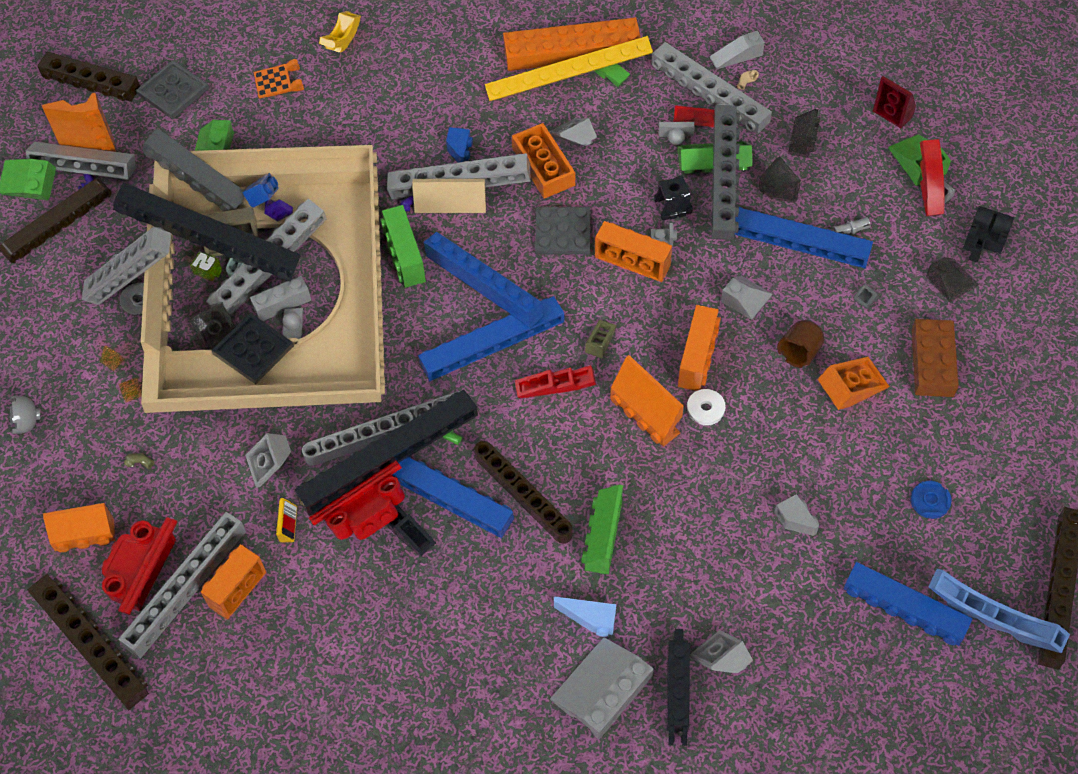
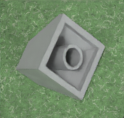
[549,118,597,146]
[721,276,772,320]
[245,433,291,488]
[690,630,753,673]

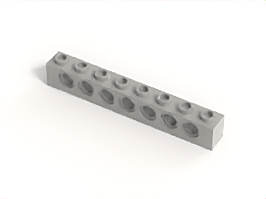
[651,42,772,134]
[387,153,531,199]
[206,199,327,321]
[82,227,171,305]
[118,512,246,659]

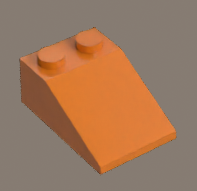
[818,357,890,410]

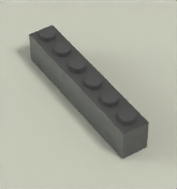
[142,128,245,212]

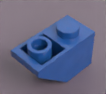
[446,127,473,163]
[242,173,279,208]

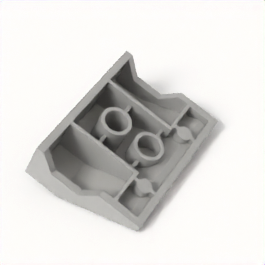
[550,637,654,739]

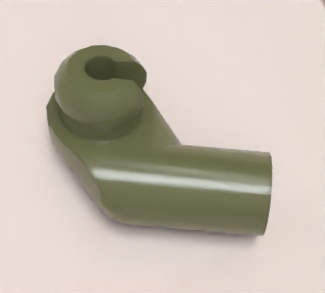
[124,453,155,469]

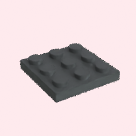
[136,60,209,120]
[535,207,590,254]

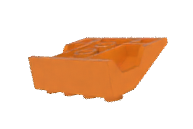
[42,93,116,152]
[610,355,684,447]

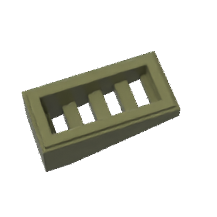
[585,320,617,358]

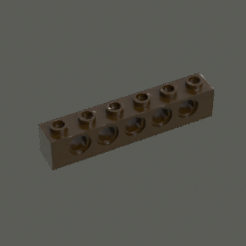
[37,51,140,102]

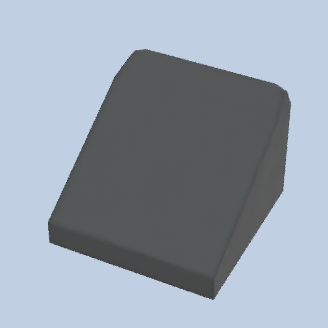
[853,283,881,309]

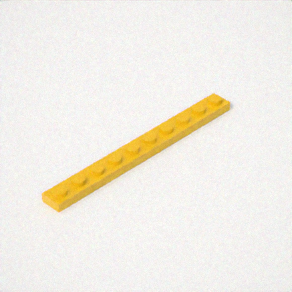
[485,36,653,101]

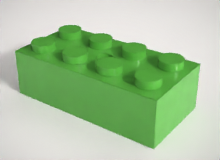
[380,205,426,288]

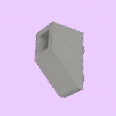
[774,494,819,536]

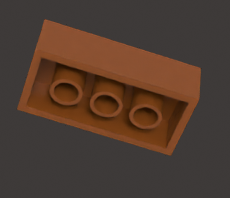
[912,319,959,397]

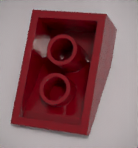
[873,76,916,129]

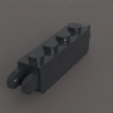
[666,629,690,746]

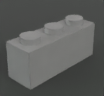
[250,276,311,321]

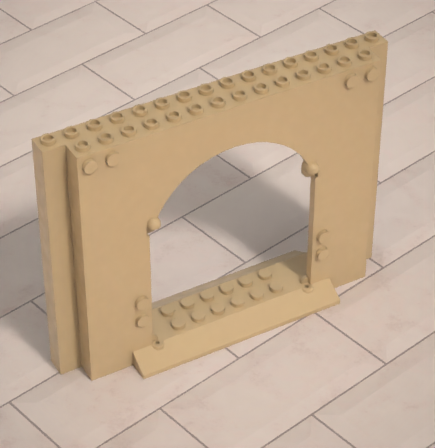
[141,145,385,413]

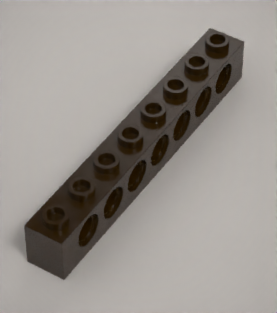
[1038,507,1078,670]
[27,574,149,711]

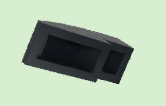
[386,505,436,556]

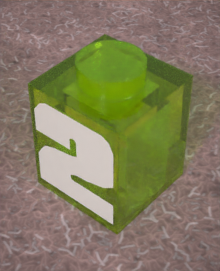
[190,251,222,282]

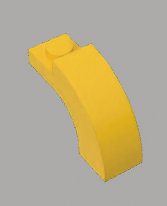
[319,11,361,53]

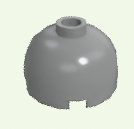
[10,396,40,434]

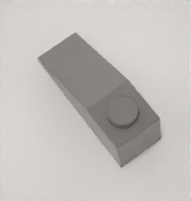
[709,31,765,70]

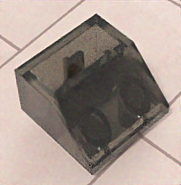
[788,109,820,158]

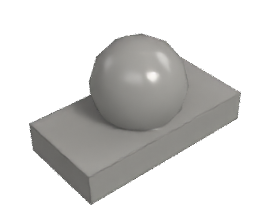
[658,122,694,145]
[282,308,304,339]

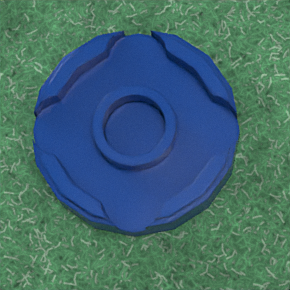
[910,481,952,519]

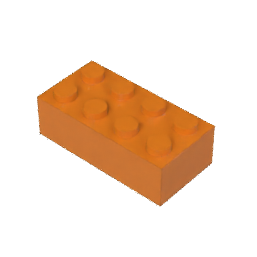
[512,123,575,199]
[595,221,672,282]
[678,305,721,391]

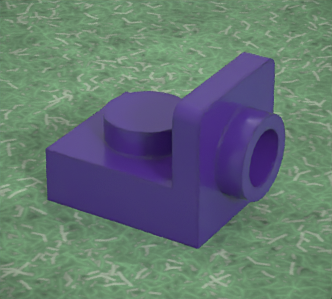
[264,199,293,221]

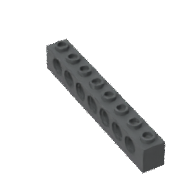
[711,105,740,240]

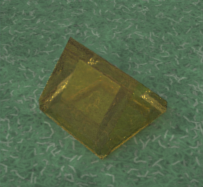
[100,346,125,371]

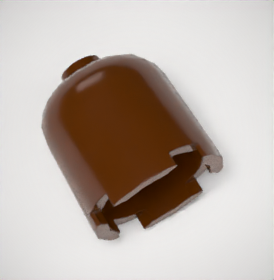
[777,320,825,368]

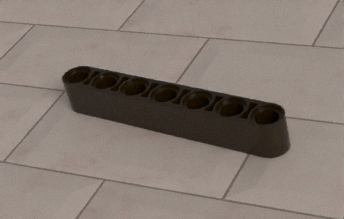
[0,179,112,263]
[474,441,572,544]

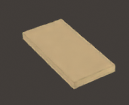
[412,179,486,213]

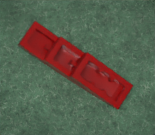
[920,139,945,216]
[515,365,596,398]

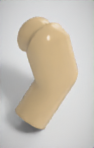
[737,70,759,90]

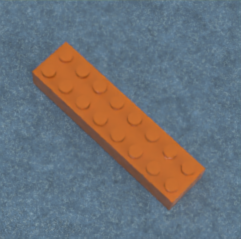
[503,17,641,71]

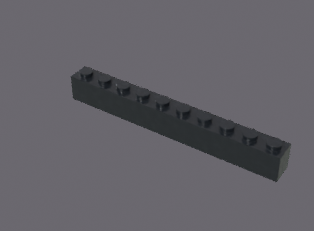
[113,182,301,282]
[294,390,478,516]

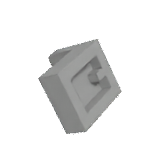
[651,223,677,247]

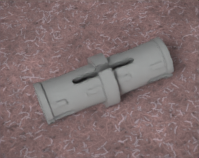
[832,217,871,235]

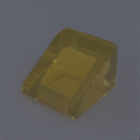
[119,378,142,403]

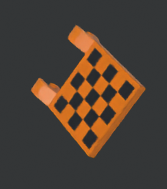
[254,59,304,99]

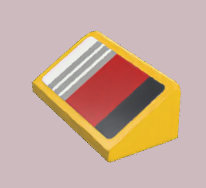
[276,498,297,542]

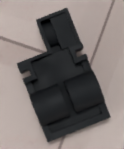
[963,206,1014,263]

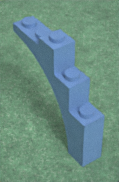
[928,569,1070,653]

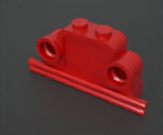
[308,460,405,540]
[101,517,177,615]

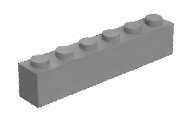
[26,142,136,179]

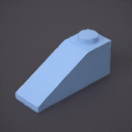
[554,597,616,637]

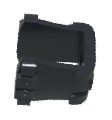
[654,175,693,220]

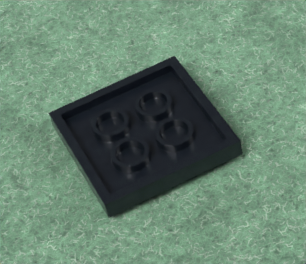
[212,313,294,385]

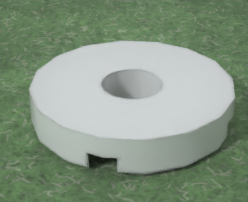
[687,389,726,425]

